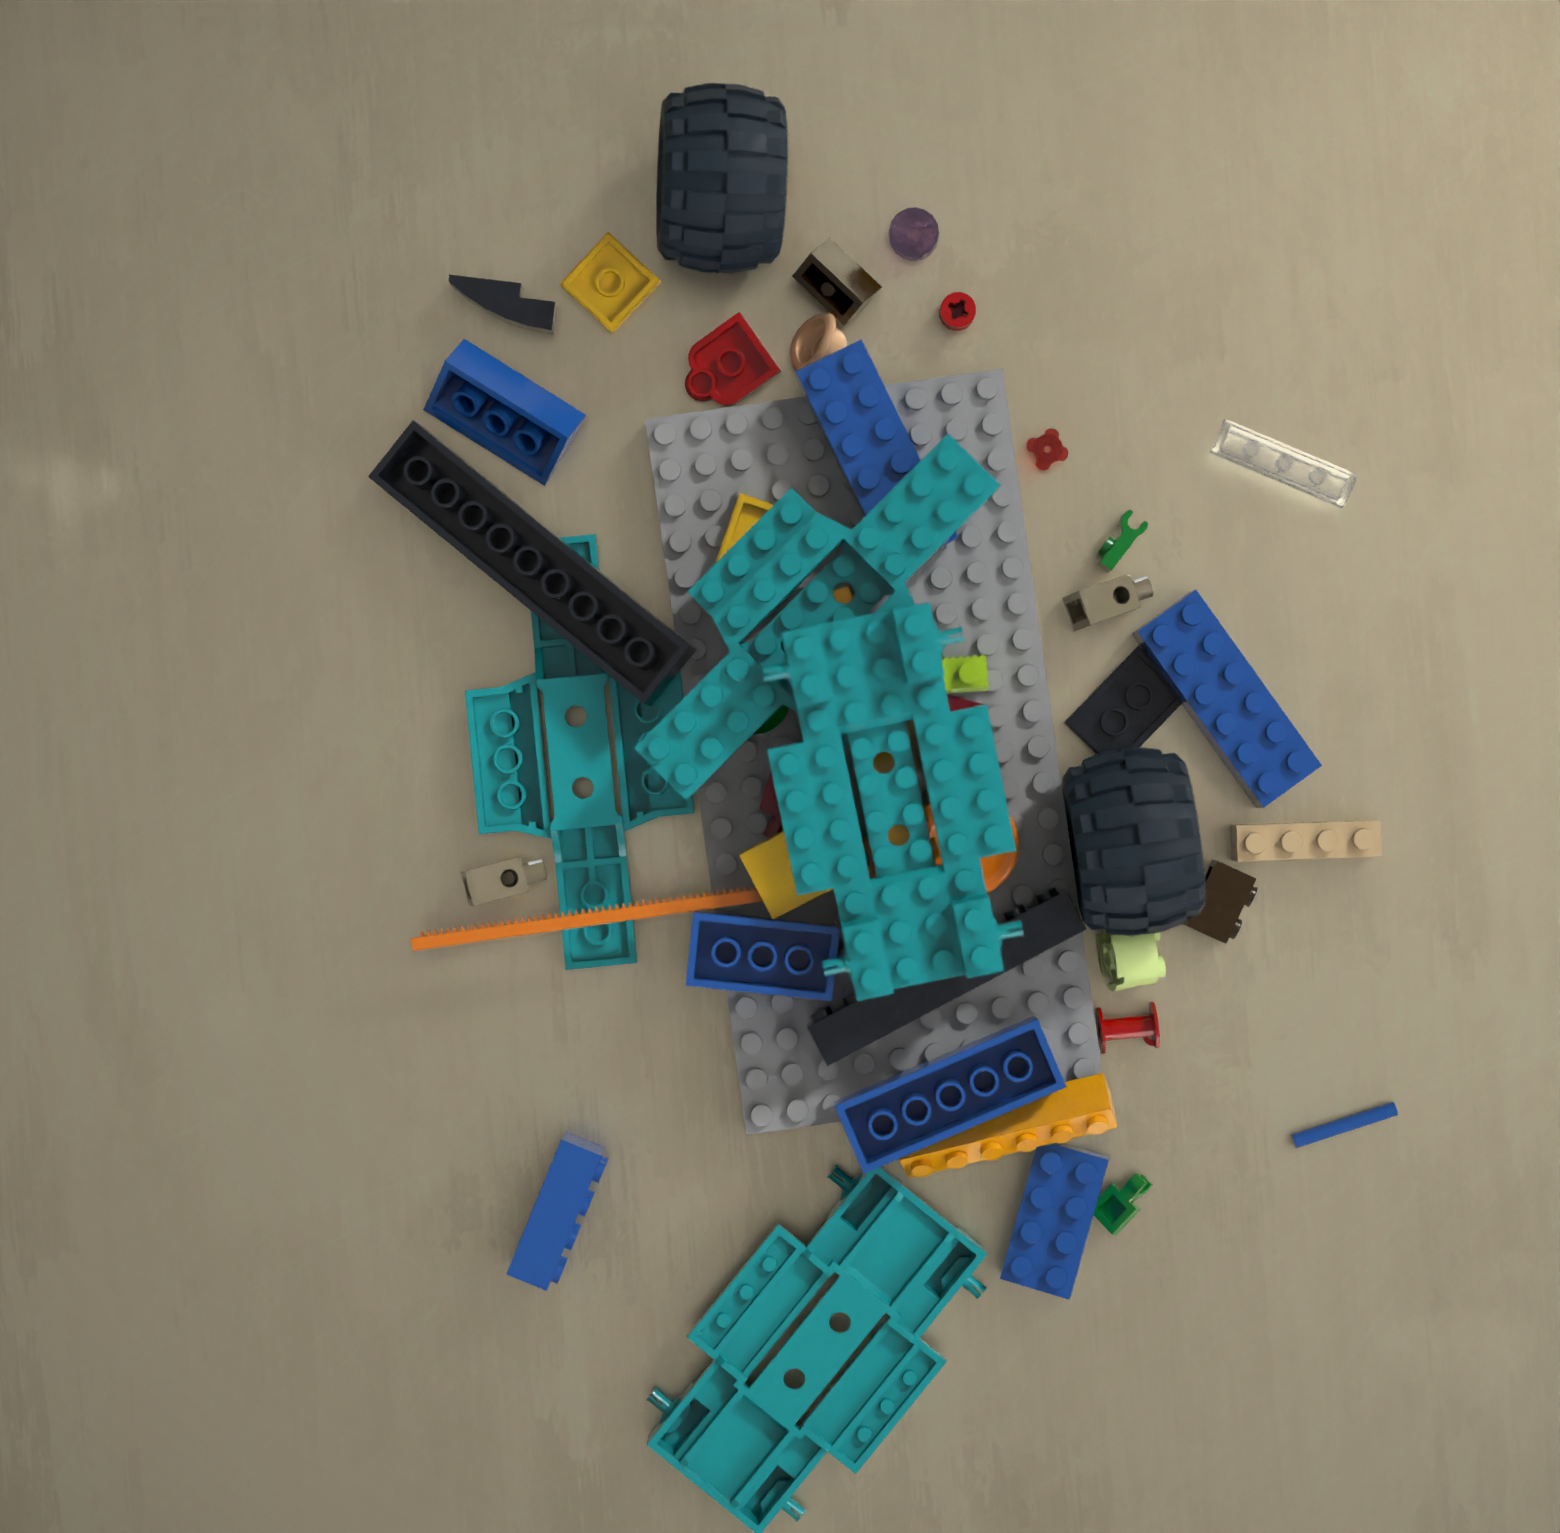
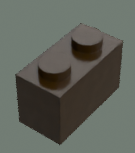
[792,238,882,326]
[1183,859,1258,944]

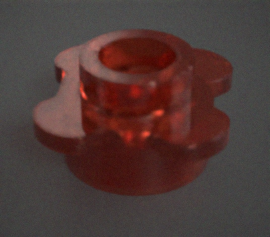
[1026,428,1068,471]

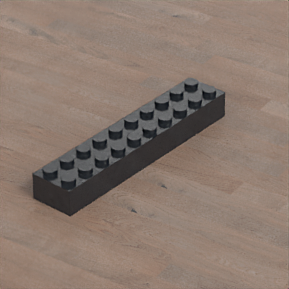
[368,420,697,706]

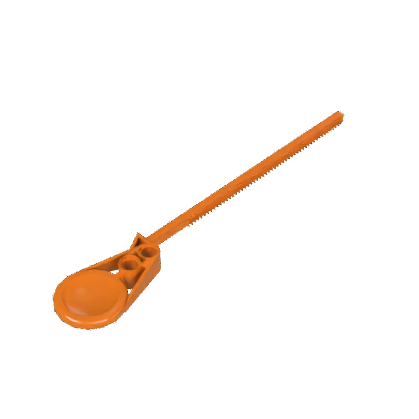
[411,804,1020,951]

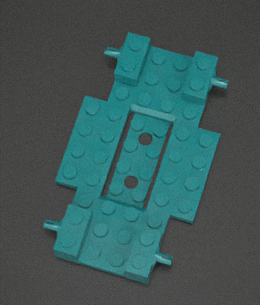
[762,602,1024,1001]
[646,1165,987,1533]

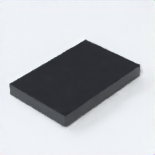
[1063,645,1182,755]

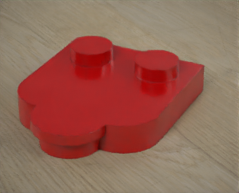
[685,312,782,406]

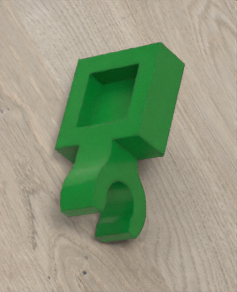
[1097,510,1148,573]
[1094,1173,1153,1236]

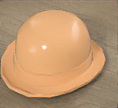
[790,312,847,370]

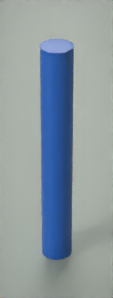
[1291,1102,1398,1148]

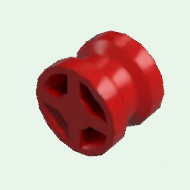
[939,292,976,331]

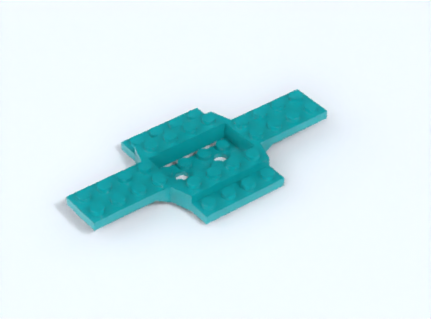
[634,433,1001,800]
[465,534,695,970]

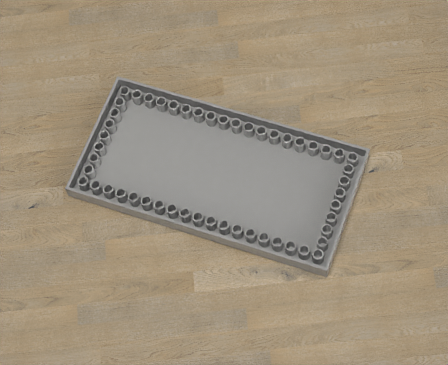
[645,368,1102,1135]

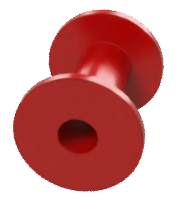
[1096,1002,1160,1054]

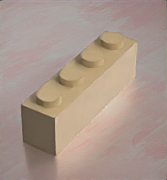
[1230,820,1382,862]

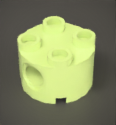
[1096,929,1166,992]

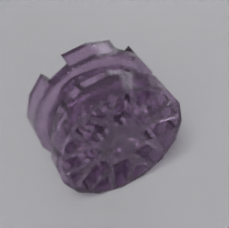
[889,207,939,262]

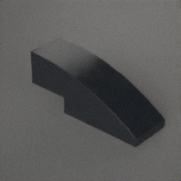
[448,274,557,335]

